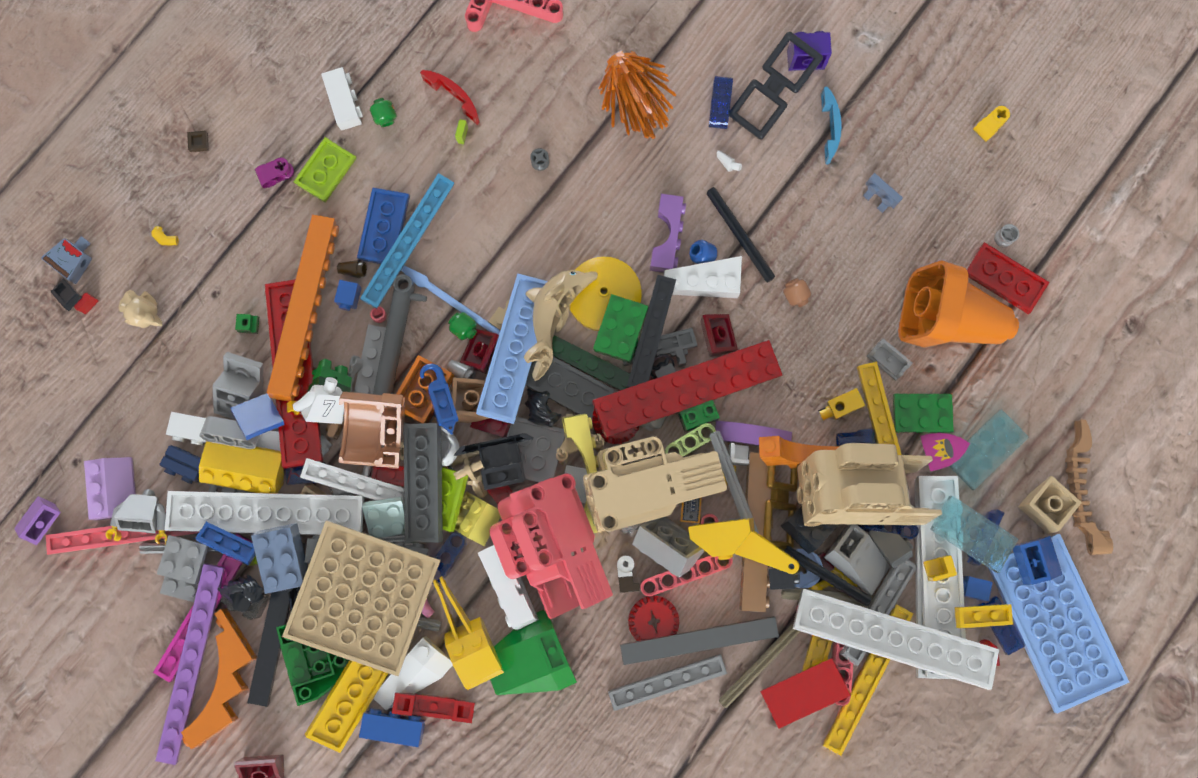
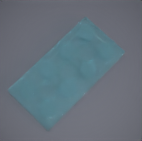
[949,409,1029,490]
[930,496,1018,573]

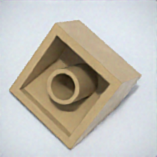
[1018,476,1082,534]

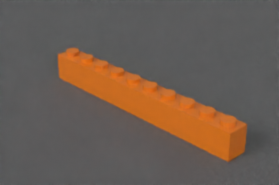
[267,214,339,401]

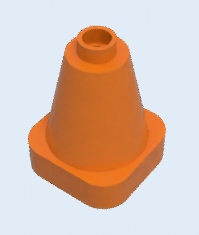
[898,260,1019,348]

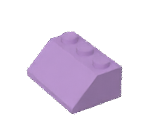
[84,457,136,520]

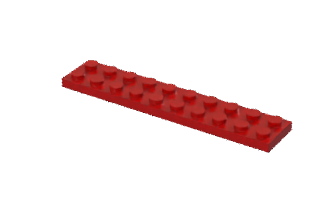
[265,279,323,469]
[592,340,783,438]

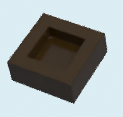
[187,130,209,152]

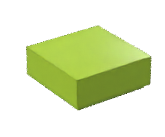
[455,119,468,144]

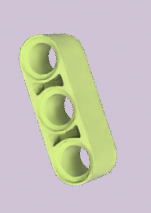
[664,423,716,457]

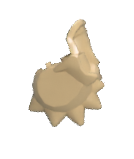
[118,290,162,328]

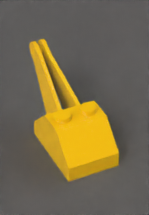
[688,518,799,574]
[433,576,504,690]

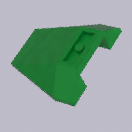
[490,609,577,695]
[276,624,349,706]

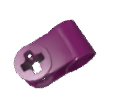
[255,157,294,188]

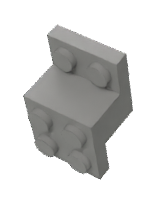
[213,352,263,419]
[157,535,209,602]

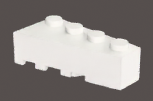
[664,256,742,298]

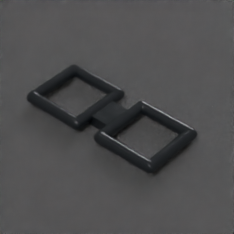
[728,31,823,140]

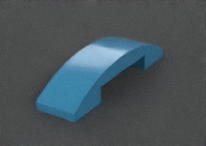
[821,87,842,164]

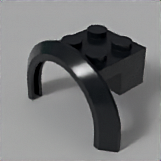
[454,433,534,490]

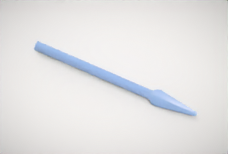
[401,265,500,335]

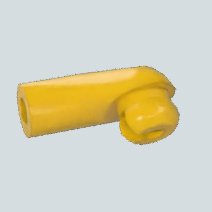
[151,226,179,246]

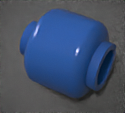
[689,240,718,264]

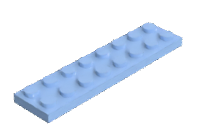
[476,274,548,424]

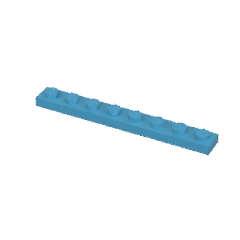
[360,173,454,309]

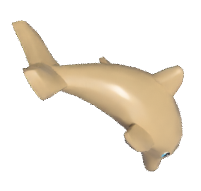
[524,269,598,381]

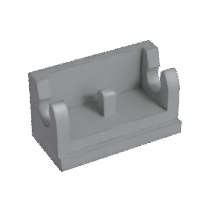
[866,339,913,381]

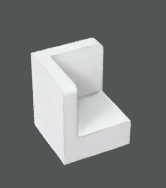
[728,443,750,466]

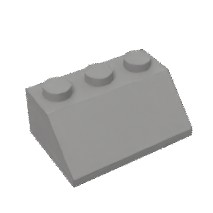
[632,517,704,578]

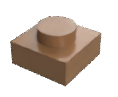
[326,422,344,440]

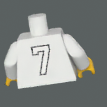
[287,377,344,424]

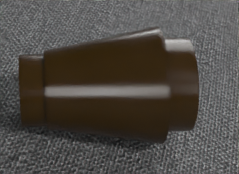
[337,260,367,278]

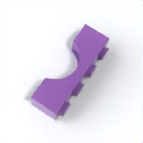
[650,194,686,273]

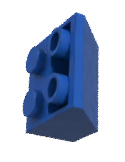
[1012,536,1063,585]

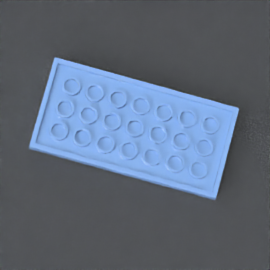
[986,534,1129,714]

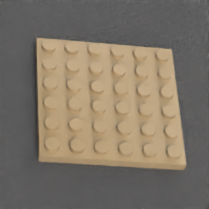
[282,520,441,676]

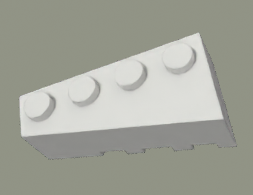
[478,545,539,630]

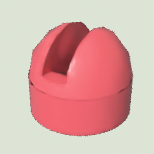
[370,307,387,323]

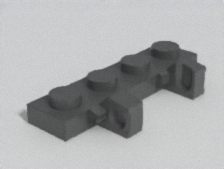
[622,328,697,367]

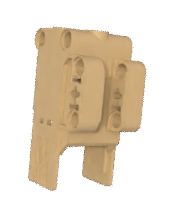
[583,437,727,533]
[797,443,942,526]

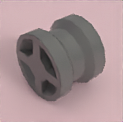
[530,148,549,171]

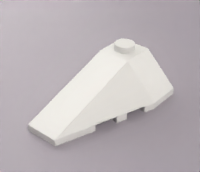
[373,636,453,710]

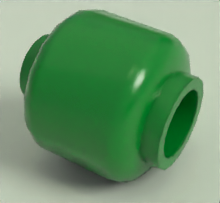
[370,98,397,127]
[448,312,477,340]

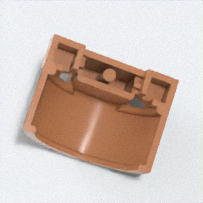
[339,392,405,468]

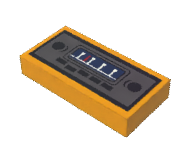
[680,497,702,524]

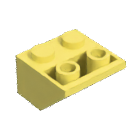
[455,491,501,546]

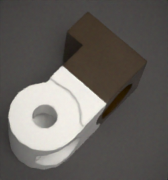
[617,555,640,593]

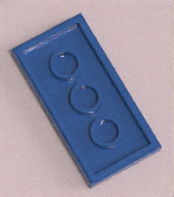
[357,187,410,264]

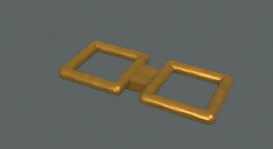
[763,465,798,550]

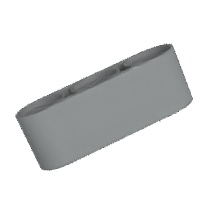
[200,416,260,449]

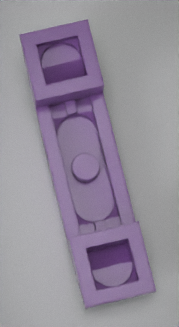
[715,421,792,446]

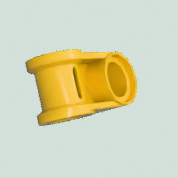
[973,106,1010,142]

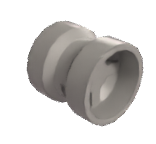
[994,224,1019,247]

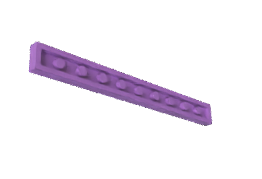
[155,563,225,765]

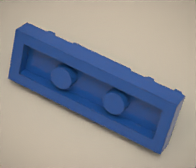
[195,522,256,565]

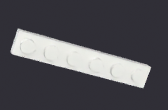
[300,458,404,504]

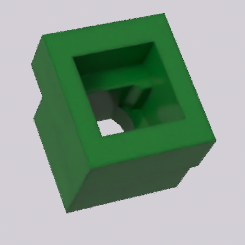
[235,314,260,334]

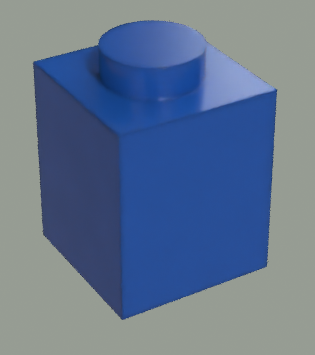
[334,280,362,311]
[963,576,993,602]

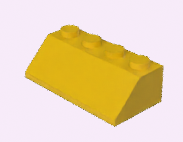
[199,441,284,494]

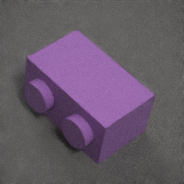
[14,496,61,545]

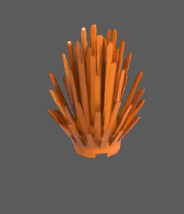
[598,51,676,139]

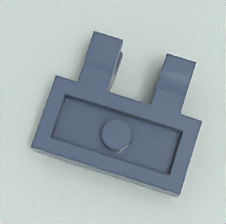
[863,173,903,213]

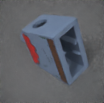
[41,236,92,284]

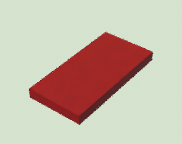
[967,242,1050,314]
[760,657,851,729]

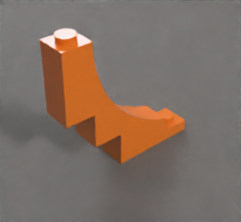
[759,436,839,469]
[181,608,257,749]

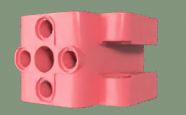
[490,473,613,619]

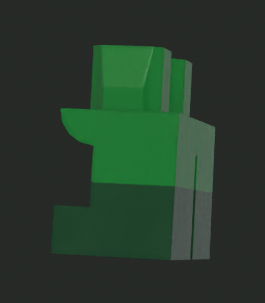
[307,359,352,392]
[678,400,720,433]

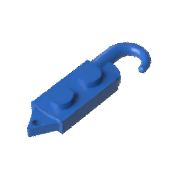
[420,364,458,435]

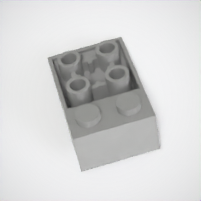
[824,524,890,596]

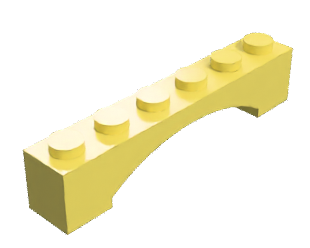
[562,414,599,533]

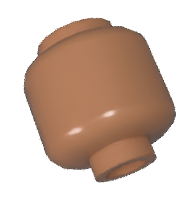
[783,278,812,307]

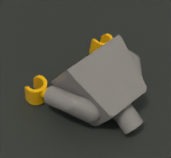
[105,489,168,545]

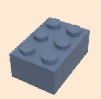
[251,523,308,594]

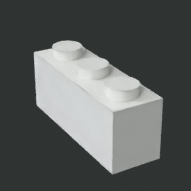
[321,67,363,131]

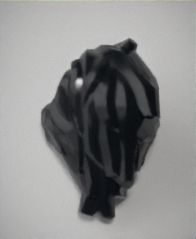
[525,388,562,427]
[217,574,264,612]

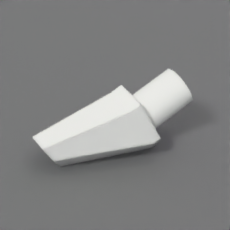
[717,150,742,172]

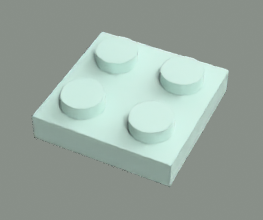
[362,497,405,538]

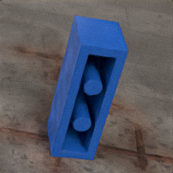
[359,708,426,747]

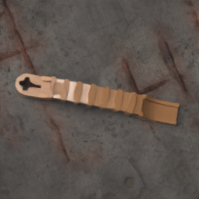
[1065,419,1113,555]

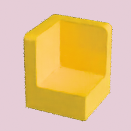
[923,555,957,581]

